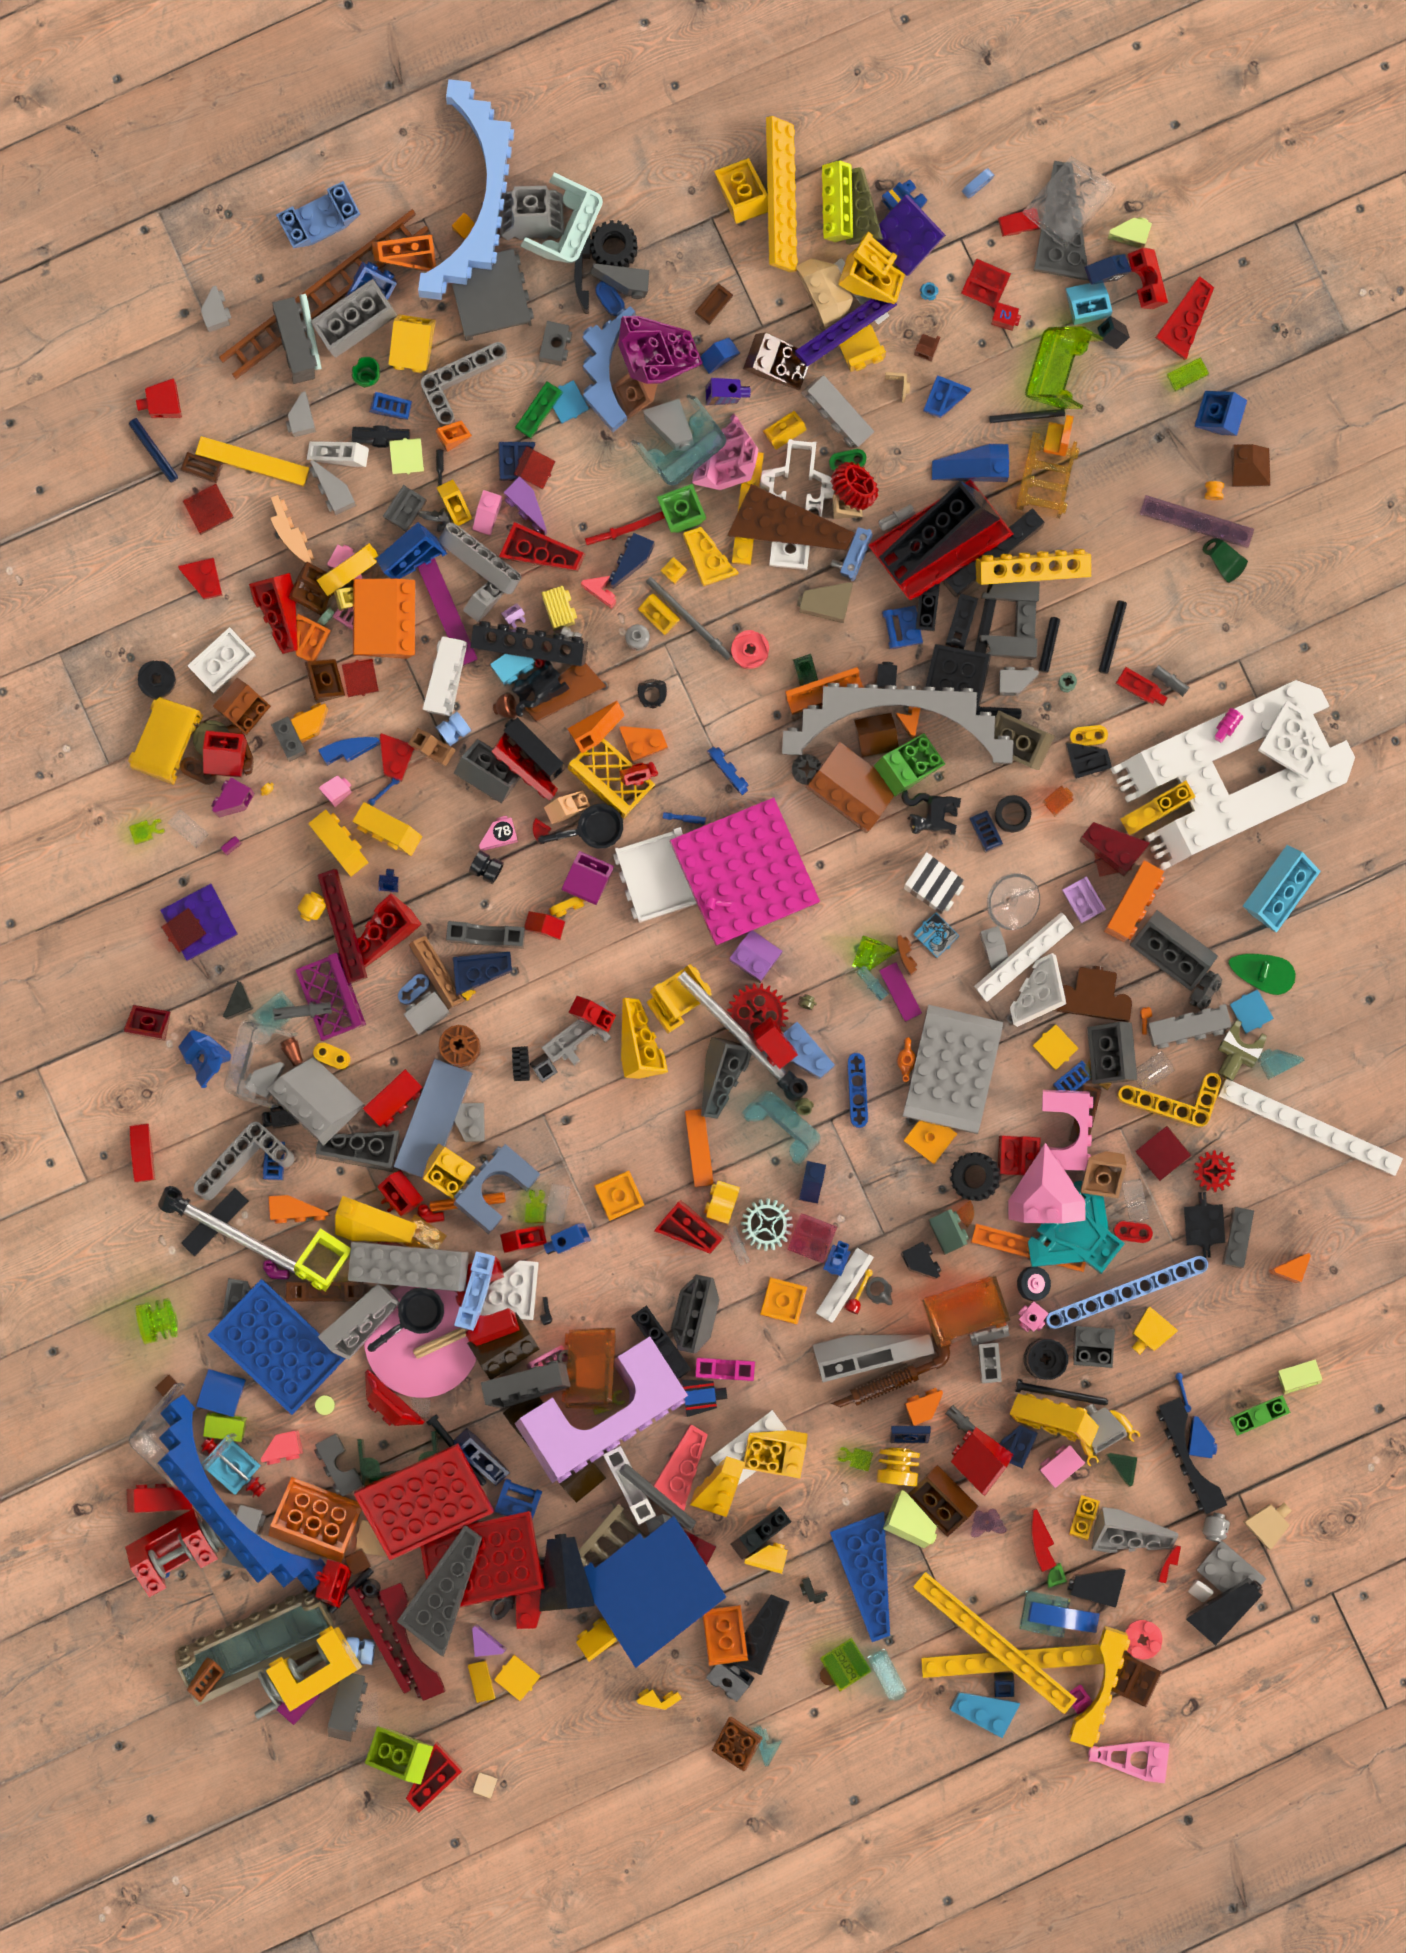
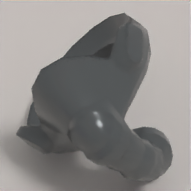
[418,508,451,532]
[865,1277,893,1305]
[490,1596,515,1620]

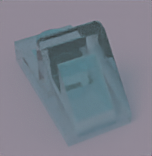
[754,1725,782,1767]

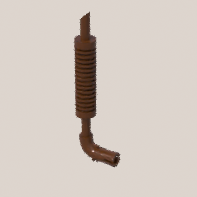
[830,1328,951,1408]

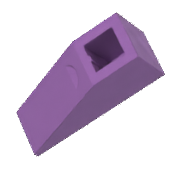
[504,476,547,535]

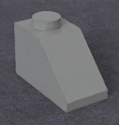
[286,392,316,437]
[979,926,1008,970]
[245,1062,285,1099]

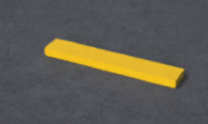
[195,436,310,487]

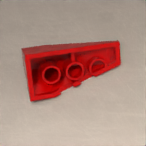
[249,573,298,654]
[357,893,422,968]

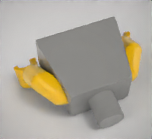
[1080,1404,1140,1466]

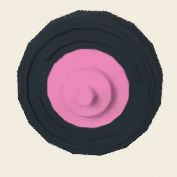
[1017,1267,1051,1301]

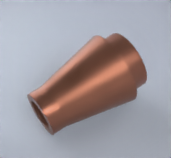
[280,1036,304,1066]

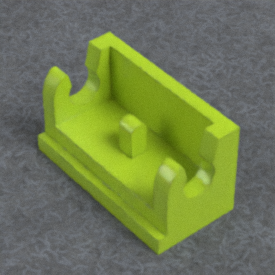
[203,1412,247,1442]

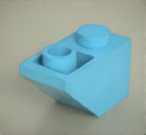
[490,654,535,686]

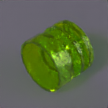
[135,1298,178,1345]

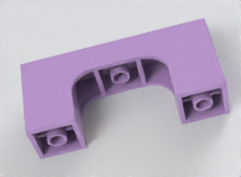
[515,1337,688,1483]

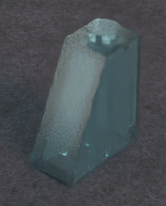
[867,1649,907,1701]

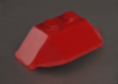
[365,1369,426,1426]

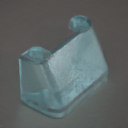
[741,1091,821,1167]

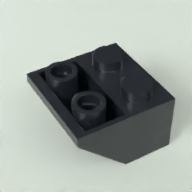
[900,1242,942,1279]

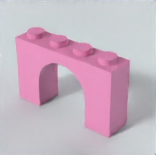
[1040,1090,1093,1171]

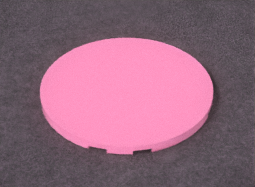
[364,1286,477,1398]

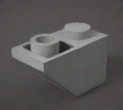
[201,286,232,332]
[463,581,504,622]
[999,667,1039,696]

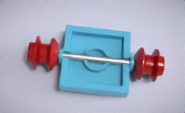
[201,1437,266,1498]

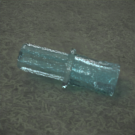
[857,966,889,1001]

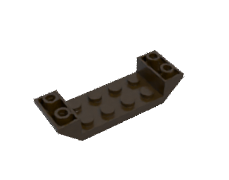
[503,1397,606,1503]

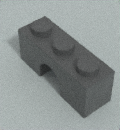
[1222,1207,1254,1268]
[314,1434,364,1496]

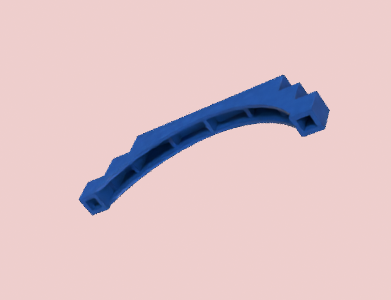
[158,1394,326,1592]

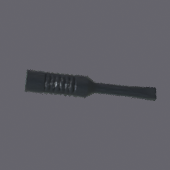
[436,449,444,486]

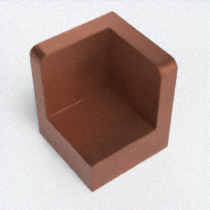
[914,334,941,362]

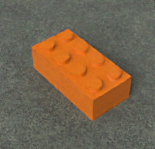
[1104,860,1165,942]

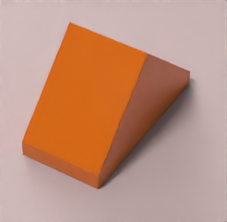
[435,420,472,452]

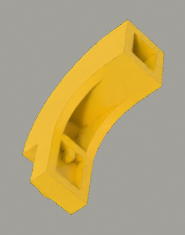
[317,543,378,596]

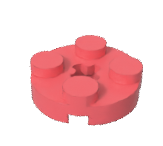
[731,630,769,669]
[1125,1620,1163,1660]

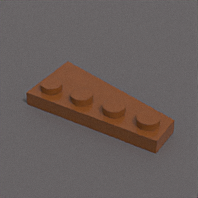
[524,662,606,722]

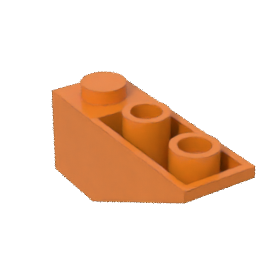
[567,700,625,753]
[269,1195,330,1224]

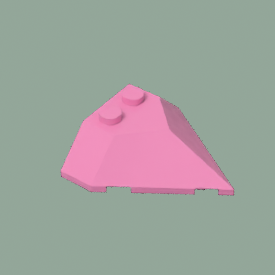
[692,413,758,490]
[1008,1143,1086,1223]

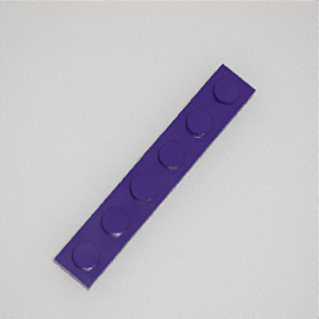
[795,299,897,367]

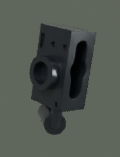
[262,1106,300,1129]

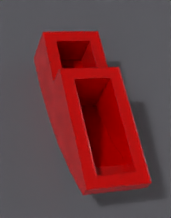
[129,1123,156,1183]
[1031,1508,1056,1572]

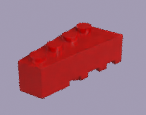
[499,522,586,572]

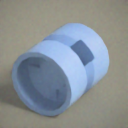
[436,711,471,746]
[347,1637,375,1665]

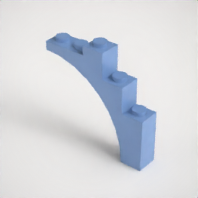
[582,306,636,432]

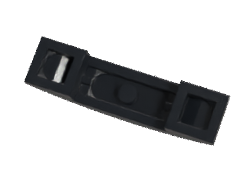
[574,235,591,314]

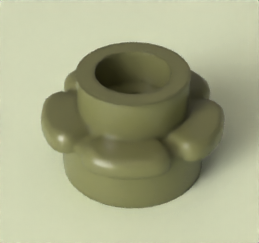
[798,994,817,1010]
[795,1098,814,1115]

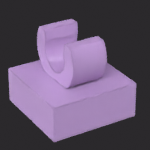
[501,603,525,629]

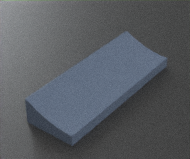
[394,1059,473,1178]

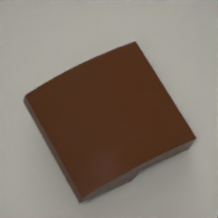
[289,562,334,615]
[1111,1654,1163,1707]

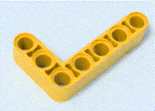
[1117,1073,1221,1128]

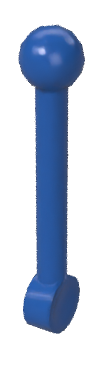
[368,778,400,806]
[1175,1373,1191,1412]

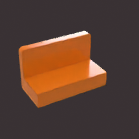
[1043,415,1074,457]

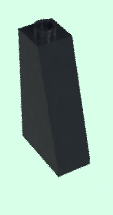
[504,717,565,782]
[1186,1578,1263,1646]

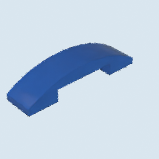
[1027,1602,1100,1633]

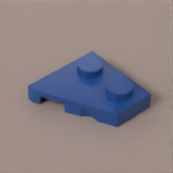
[923,375,971,418]

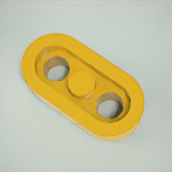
[1069,725,1108,746]
[549,896,586,918]
[313,1043,351,1070]

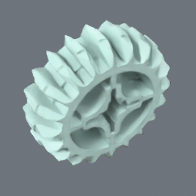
[741,1199,793,1251]

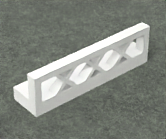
[816,1248,874,1323]

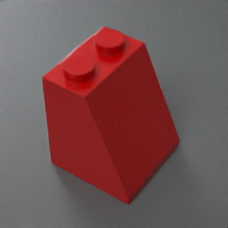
[951,1427,1014,1496]

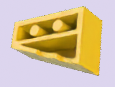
[308,809,369,877]

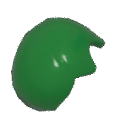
[352,357,380,388]

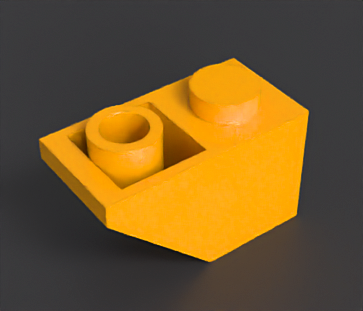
[291,703,328,743]

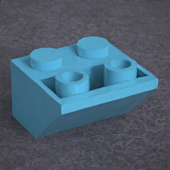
[1065,283,1112,325]

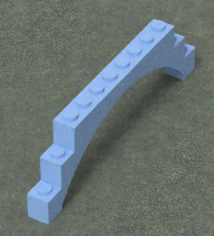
[418,79,514,300]

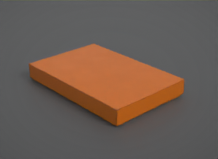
[703,1605,748,1666]

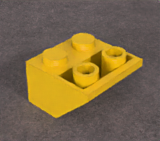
[422,1144,475,1199]

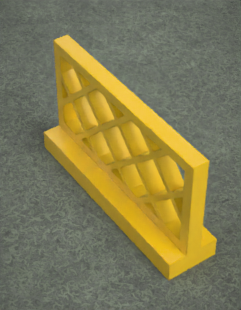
[567,739,655,819]

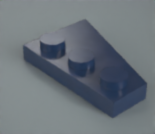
[453,951,512,996]

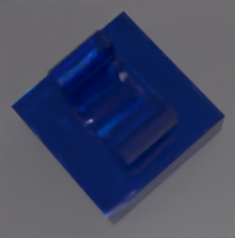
[379,869,399,892]

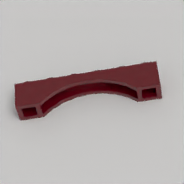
[377,1582,446,1701]

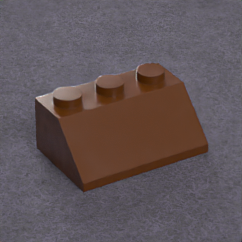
[908,1465,979,1537]

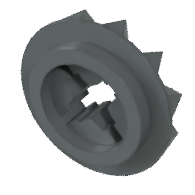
[792,754,821,785]

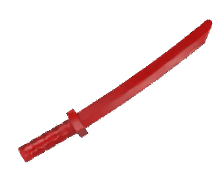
[585,511,665,545]

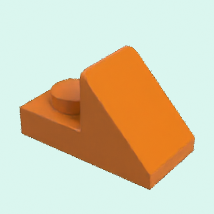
[896,707,920,739]

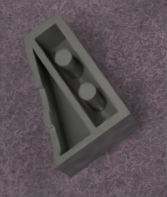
[328,1673,368,1742]

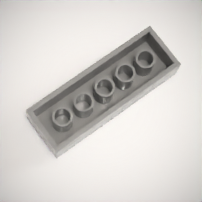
[348,1242,469,1291]

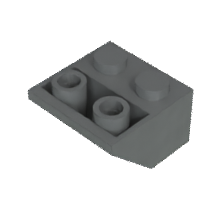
[1073,1326,1115,1368]

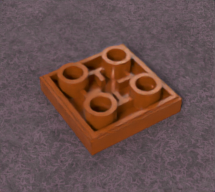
[712,1717,763,1772]

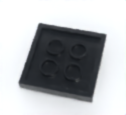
[925,644,991,711]

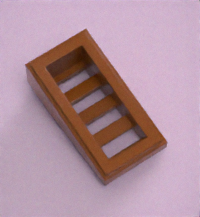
[187,1657,225,1702]

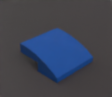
[196,1369,246,1417]

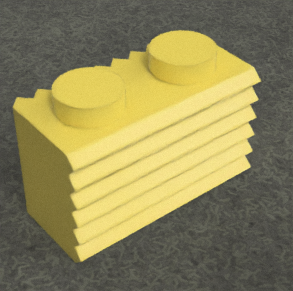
[541,586,577,631]

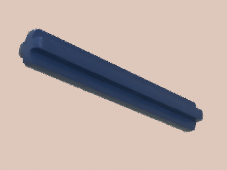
[129,418,178,483]

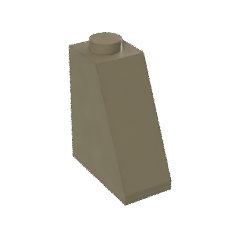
[797,582,853,623]

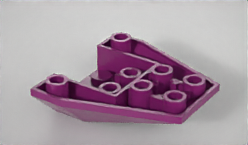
[618,316,703,384]

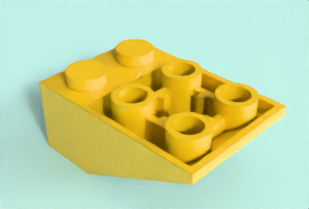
[743,1430,808,1478]

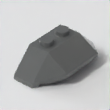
[671,1274,720,1354]

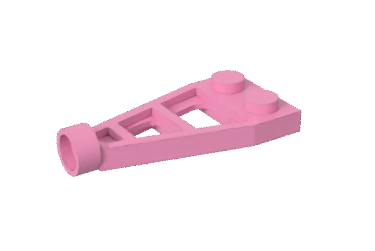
[1088,1741,1169,1783]

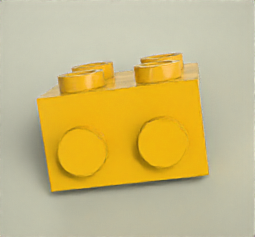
[839,324,886,372]

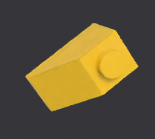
[436,479,473,526]

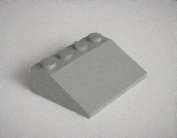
[267,1057,365,1146]

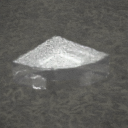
[411,1397,431,1418]

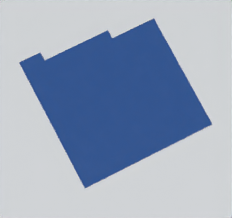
[584,1516,726,1668]

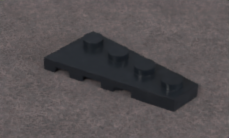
[735,1594,790,1675]

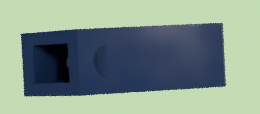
[609,533,655,589]

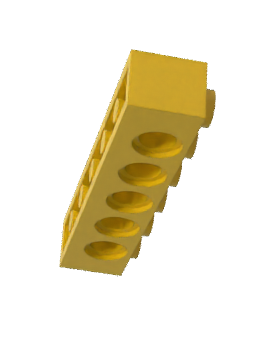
[976,549,1091,585]

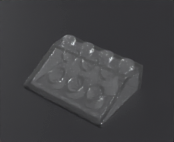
[1023,156,1116,249]

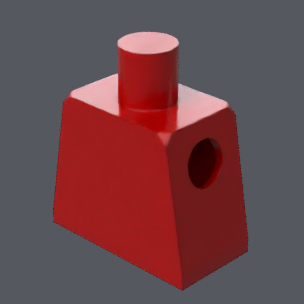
[136,378,182,418]

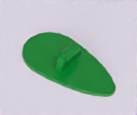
[1228,954,1296,995]

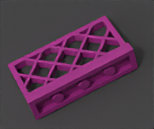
[296,953,366,1041]

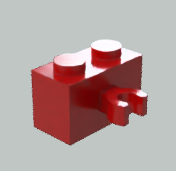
[377,1170,424,1217]

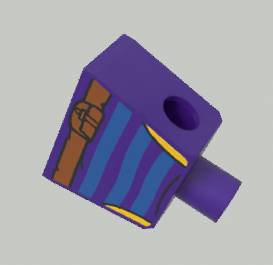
[705,378,751,405]

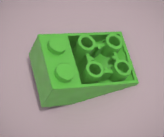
[874,733,945,797]

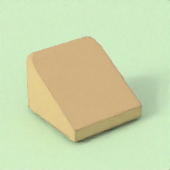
[473,1772,498,1799]

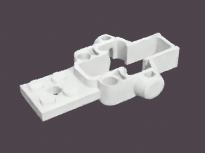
[760,439,835,570]

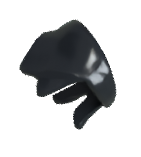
[637,679,667,709]

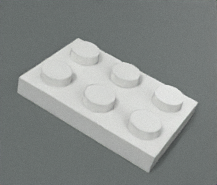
[188,627,256,694]

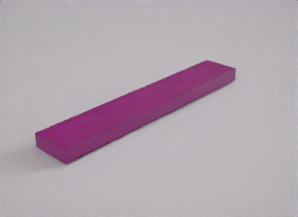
[418,558,478,666]

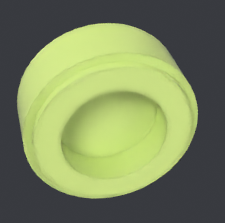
[315,1396,335,1415]

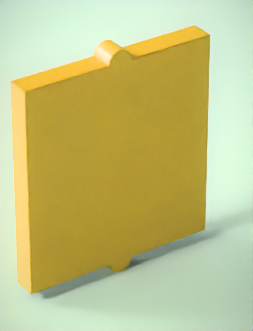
[1033,1024,1079,1070]
[494,1654,541,1701]

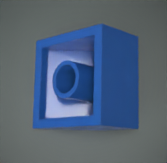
[1195,391,1247,436]

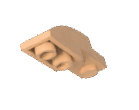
[271,495,315,564]

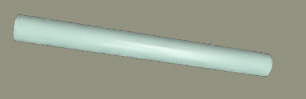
[299,294,322,370]

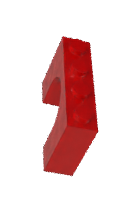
[455,1255,520,1346]

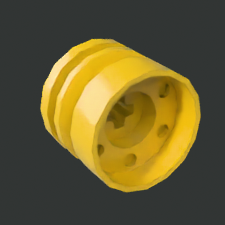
[876,1447,920,1486]

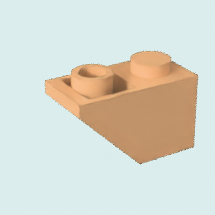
[544,790,590,824]

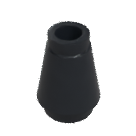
[361,1579,381,1598]

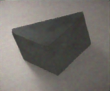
[223,981,253,1020]

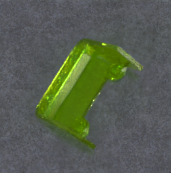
[1025,326,1103,409]

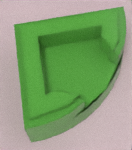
[1047,1563,1067,1588]

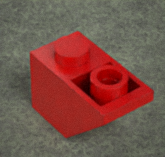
[568,996,616,1032]

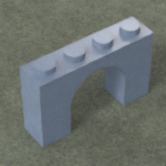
[454,1144,540,1234]

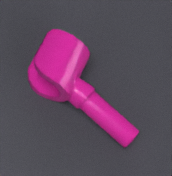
[703,898,731,911]

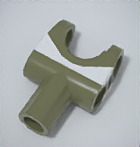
[1218,1020,1267,1081]

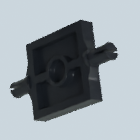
[1184,1192,1226,1258]

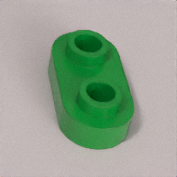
[829,449,867,472]

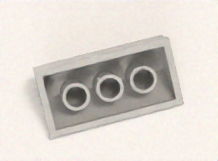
[311,279,398,358]

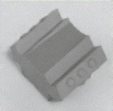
[500,186,564,241]

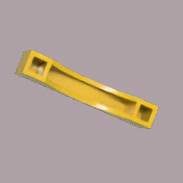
[1068,1626,1130,1748]

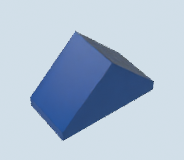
[700,337,740,374]

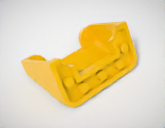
[128,697,203,785]

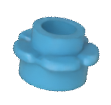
[920,282,939,301]

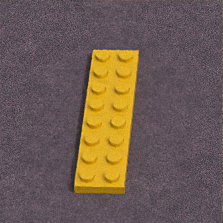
[766,116,798,273]

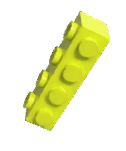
[822,160,853,242]

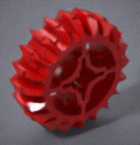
[830,461,879,511]

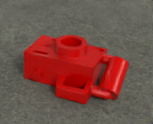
[619,762,658,786]

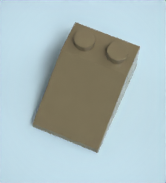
[983,711,1055,770]

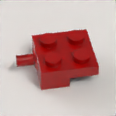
[315,1559,352,1608]

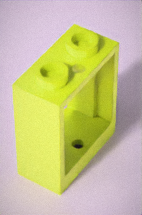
[293,1228,351,1292]

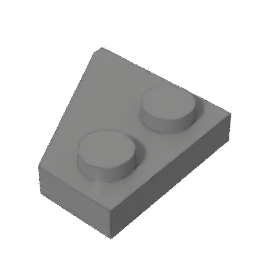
[455,1103,485,1142]

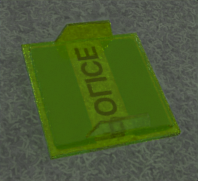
[820,1638,872,1692]

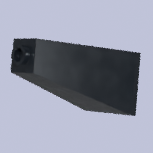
[539,1534,595,1612]

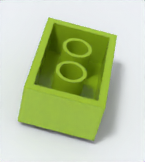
[365,1726,433,1784]

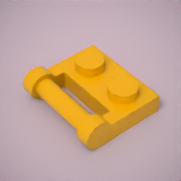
[853,231,897,279]

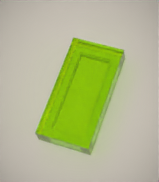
[1166,357,1209,392]

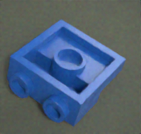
[345,261,397,299]

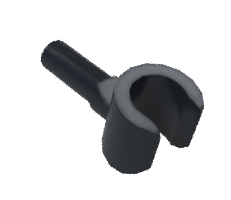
[540,1297,553,1325]

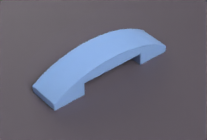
[454,1251,495,1331]

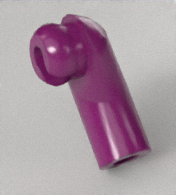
[263,1260,290,1280]

